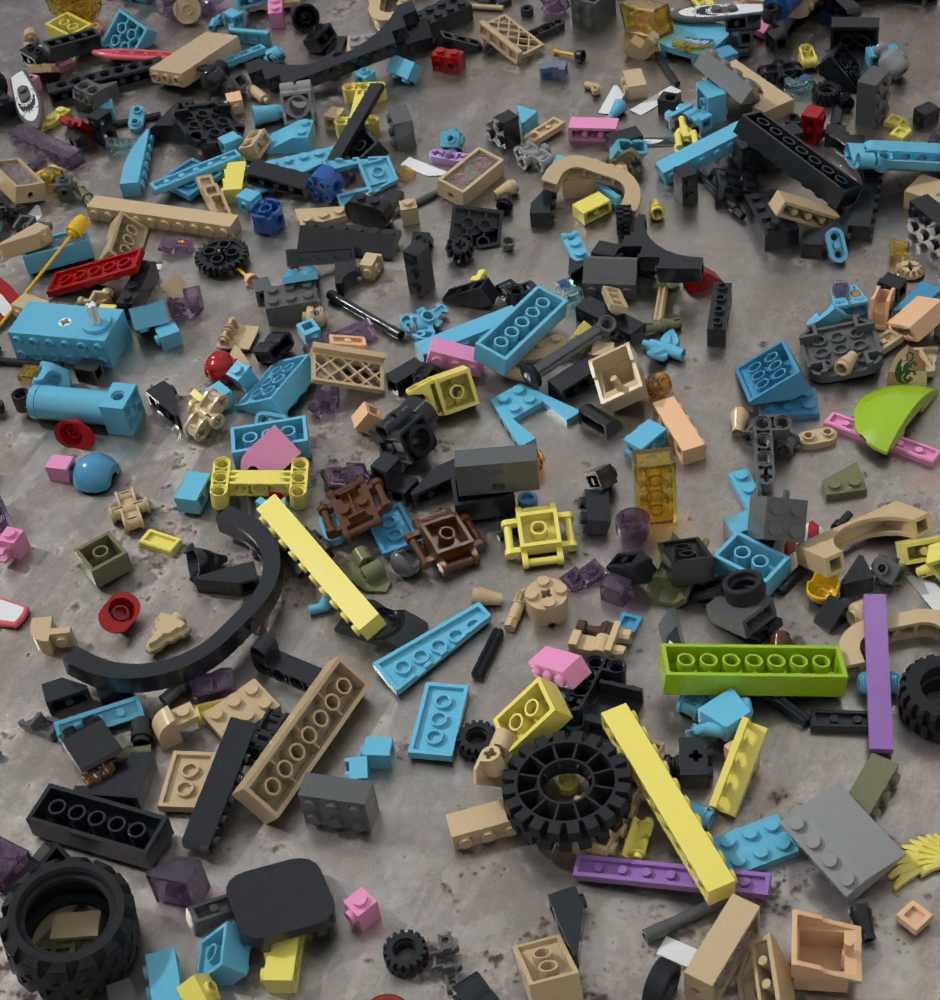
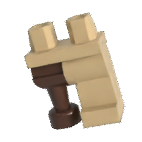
[568,620,633,660]

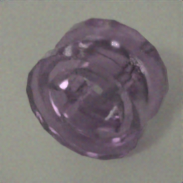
[832,280,849,298]

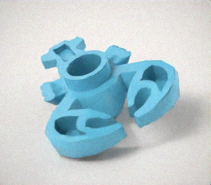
[399,303,449,341]

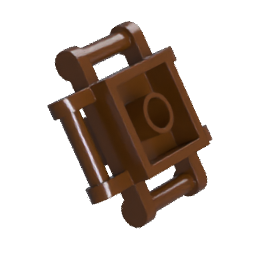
[317,475,393,542]
[404,508,488,576]

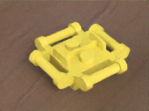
[501,502,579,570]

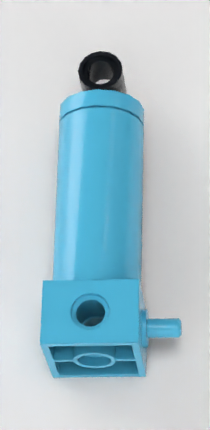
[11,382,146,436]

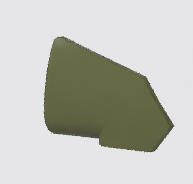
[337,545,392,594]

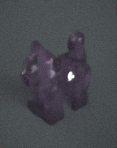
[307,385,340,419]

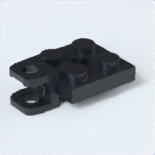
[0,201,27,224]

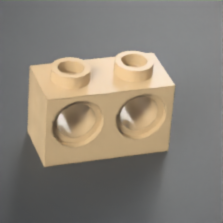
[237,128,272,162]

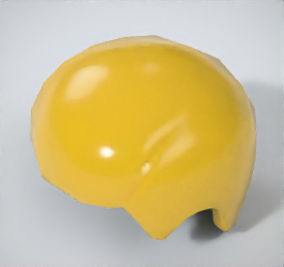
[806,572,840,605]

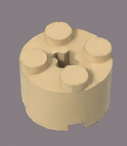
[525,575,569,626]

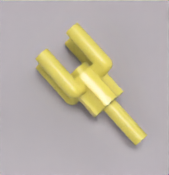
[674,116,698,152]

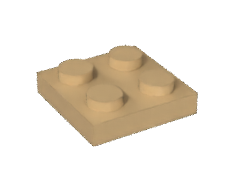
[23,63,62,74]

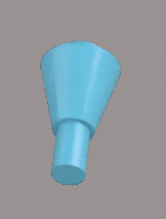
[606,99,628,118]

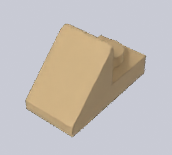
[159,272,186,299]

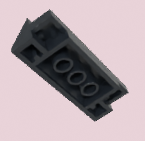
[297,221,402,262]

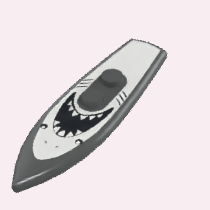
[664,3,763,23]
[10,70,44,132]

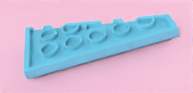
[247,145,335,196]

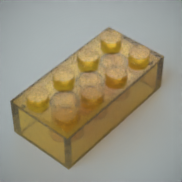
[619,0,674,39]
[631,446,678,527]

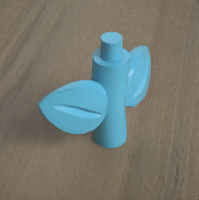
[642,329,686,361]

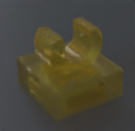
[889,238,910,260]

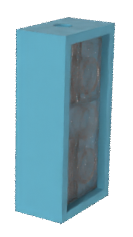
[22,230,94,275]

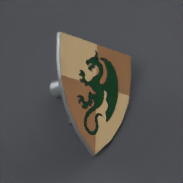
[887,344,927,386]

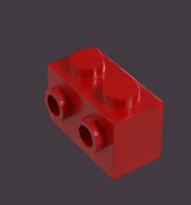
[431,47,466,75]
[801,104,826,146]

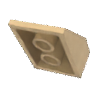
[512,934,583,1000]

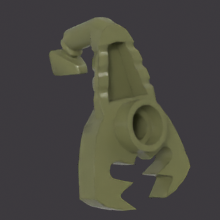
[601,147,645,179]

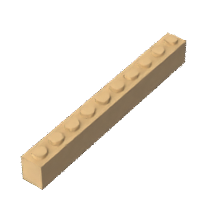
[86,195,242,239]

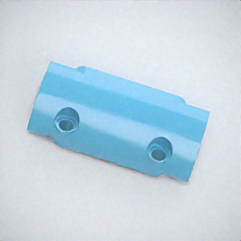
[844,140,940,173]

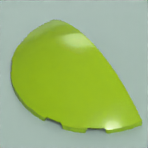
[853,384,939,455]

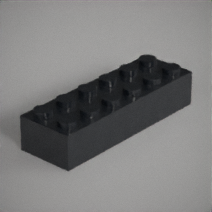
[26,783,174,870]

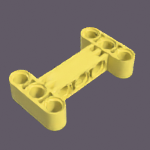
[334,81,388,137]
[210,457,310,510]

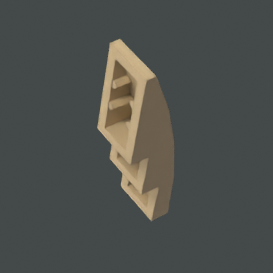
[195,174,232,214]

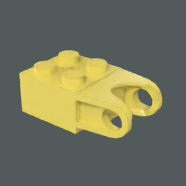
[406,365,480,416]

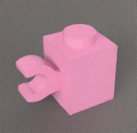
[0,526,30,563]

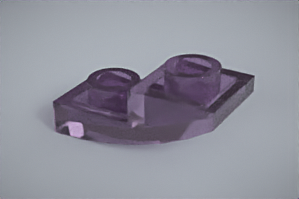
[559,558,608,593]

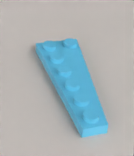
[373,602,492,696]

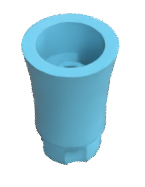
[251,104,284,127]

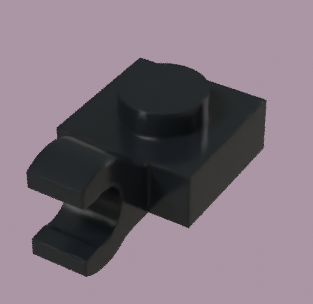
[749,616,783,645]

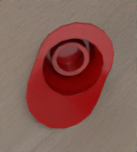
[54,419,95,450]
[98,592,140,634]

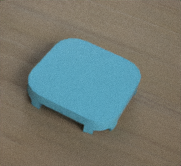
[658,21,731,65]

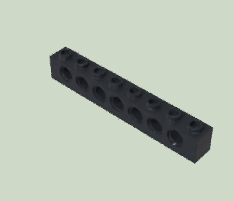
[46,56,162,106]

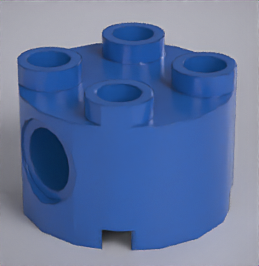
[306,165,345,203]
[249,198,285,236]

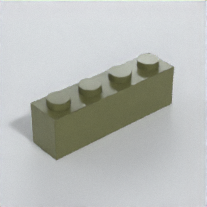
[849,753,901,822]

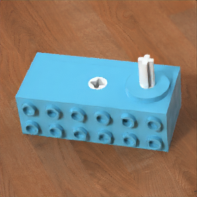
[7,301,132,368]

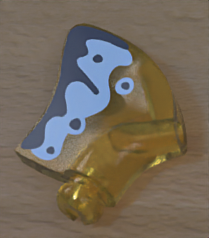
[672,37,714,53]

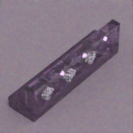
[302,317,378,363]

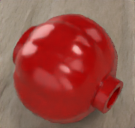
[204,350,237,385]

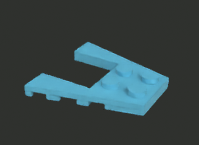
[322,156,399,206]
[490,383,579,445]

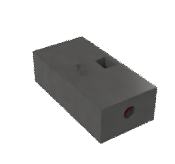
[455,444,540,496]

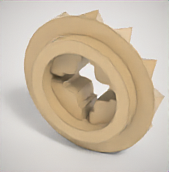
[895,259,925,280]

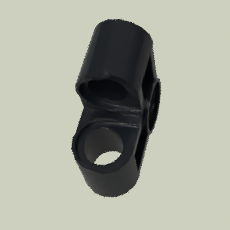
[495,279,537,307]

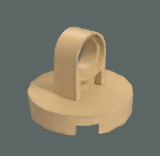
[173,0,202,24]

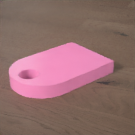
[241,424,302,470]

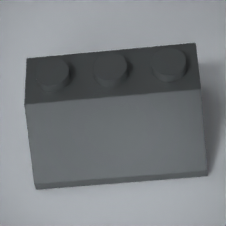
[582,256,639,299]

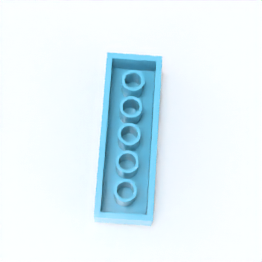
[474,285,568,376]

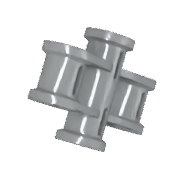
[513,140,555,173]

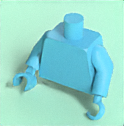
[685,688,753,742]

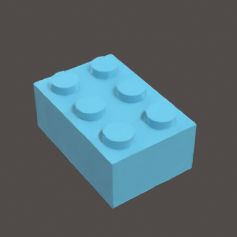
[713,531,790,596]

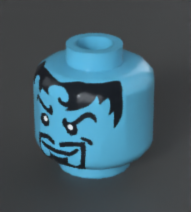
[264,46,286,64]

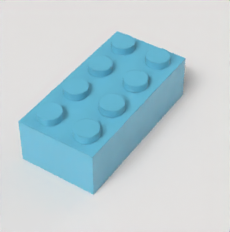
[230,415,312,470]

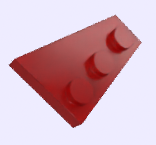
[58,115,92,136]

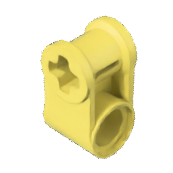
[798,43,818,71]

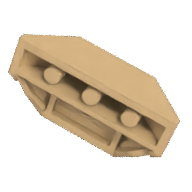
[736,933,796,1000]

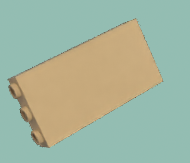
[149,31,242,87]

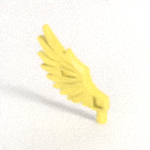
[888,833,940,892]

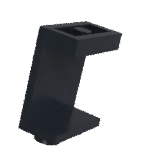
[584,679,644,740]

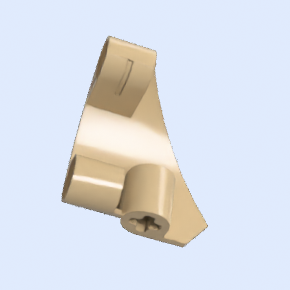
[473,728,515,787]

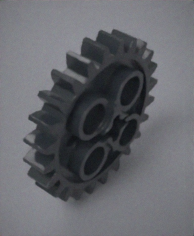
[194,236,250,276]

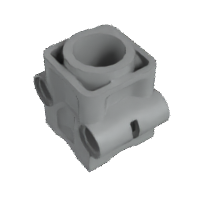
[279,79,317,126]

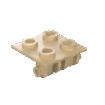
[216,317,260,351]

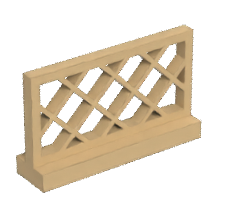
[477,14,544,65]
[309,341,385,394]

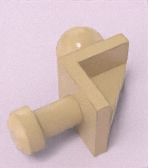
[77,287,114,307]

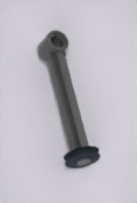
[520,315,616,389]

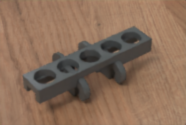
[428,932,463,995]

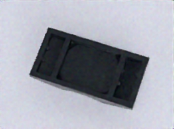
[334,599,428,651]

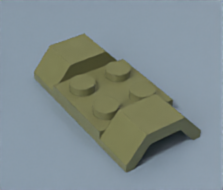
[645,531,709,608]

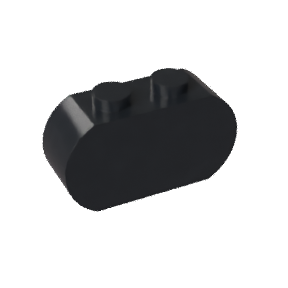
[344,192,395,229]

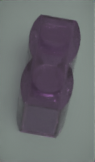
[190,667,237,705]

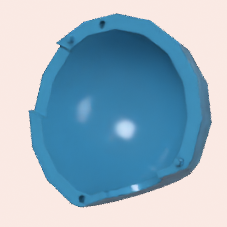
[72,453,121,493]

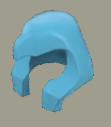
[32,361,72,387]

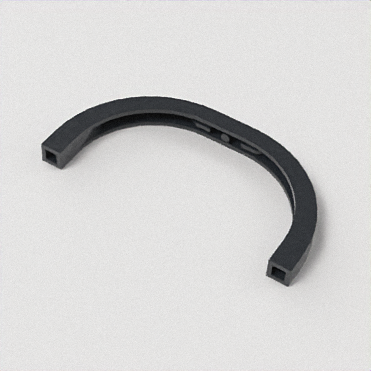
[62,505,284,693]

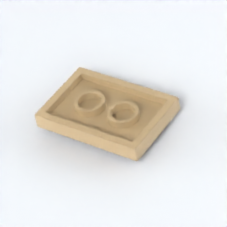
[201,678,281,740]
[157,751,216,813]

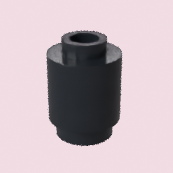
[130,716,153,747]

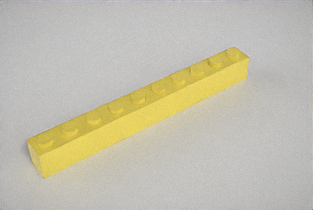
[257,494,387,640]
[601,703,738,906]

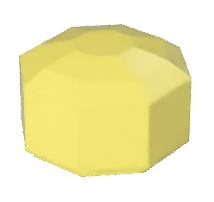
[556,773,580,796]

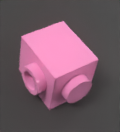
[45,454,76,483]
[343,887,381,932]

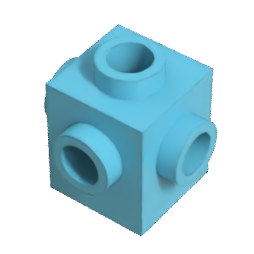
[440,128,465,152]

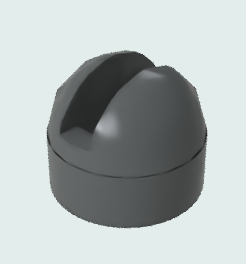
[501,236,515,251]

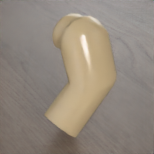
[584,81,602,95]

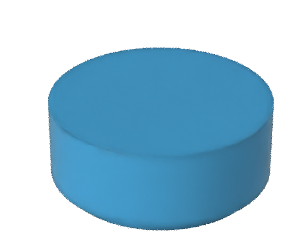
[518,491,538,508]

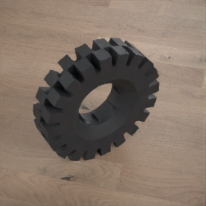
[501,730,632,852]

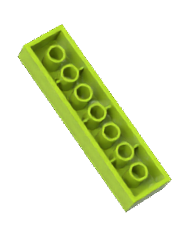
[658,643,848,697]

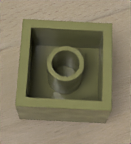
[74,531,133,588]

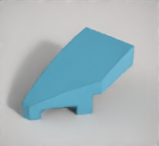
[806,304,847,328]

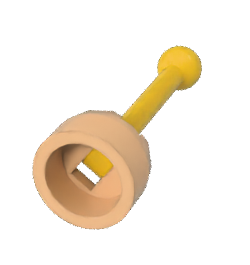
[236,268,259,288]

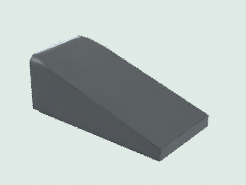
[186,894,233,935]

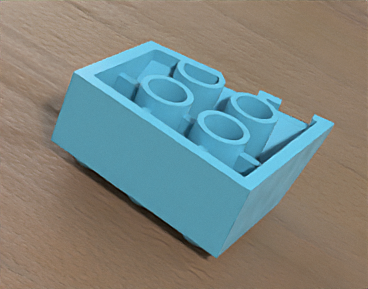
[101,8,158,49]

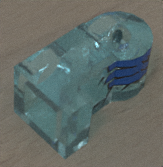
[784,74,816,98]
[555,277,583,309]

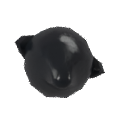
[183,542,228,585]

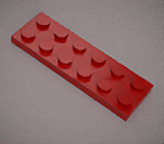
[46,248,145,298]

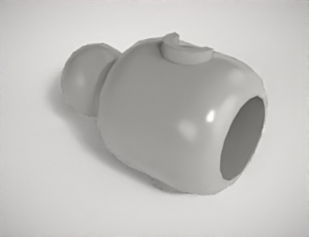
[873,42,909,81]

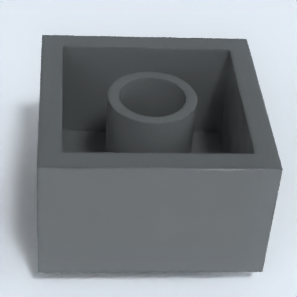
[386,104,416,151]

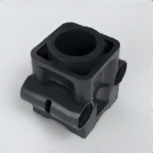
[368,404,437,472]

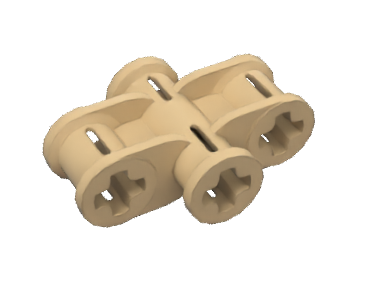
[183,388,229,442]
[108,486,151,534]

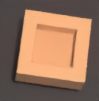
[896,900,933,936]

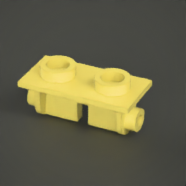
[621,816,655,860]

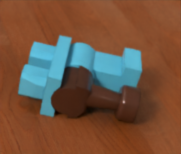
[665,103,712,135]

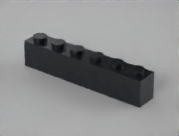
[182,716,260,856]

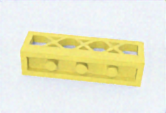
[709,716,769,818]

